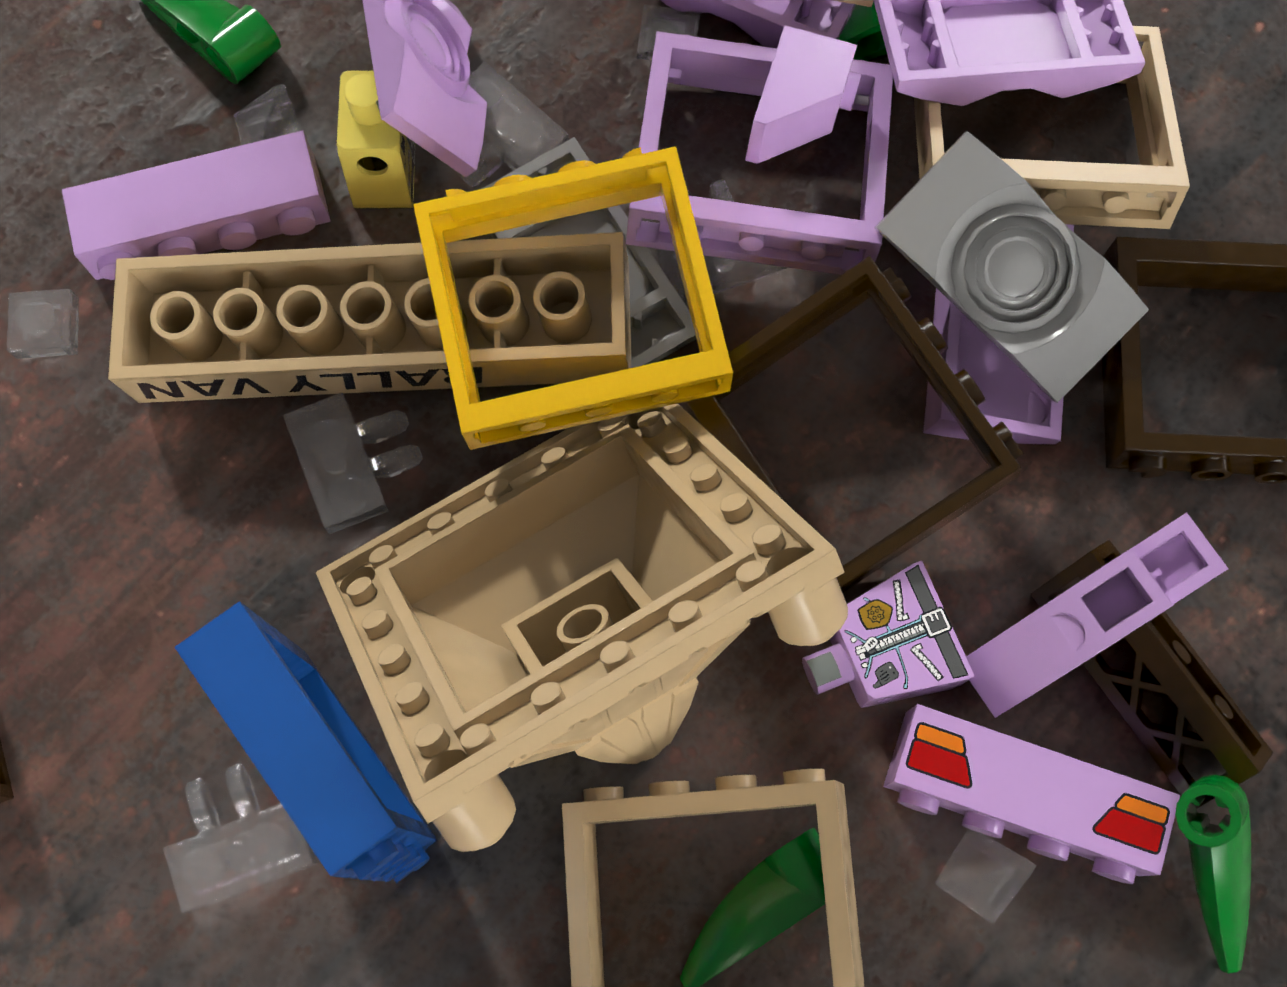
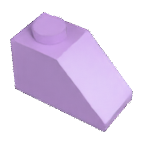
[745,25,862,164]

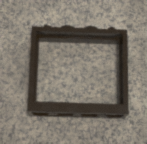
[1102,237,1287,484]
[686,256,1024,593]

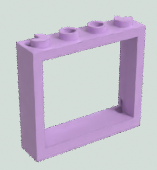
[626,31,893,275]

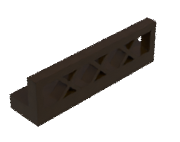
[1031,540,1273,808]

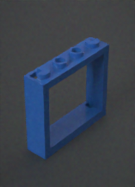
[174,601,437,884]

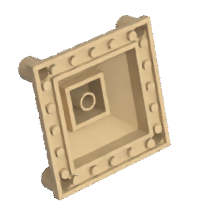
[316,403,848,852]

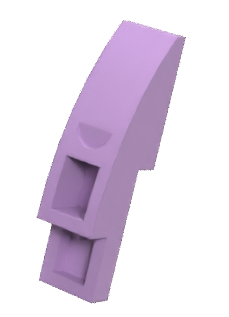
[966,512,1229,718]

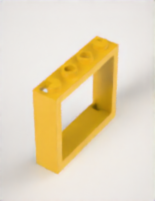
[413,146,733,450]

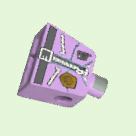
[802,560,975,708]

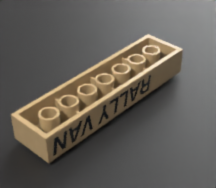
[108,232,631,403]

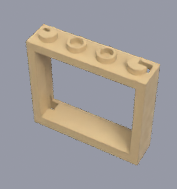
[914,26,1190,229]
[562,769,864,987]

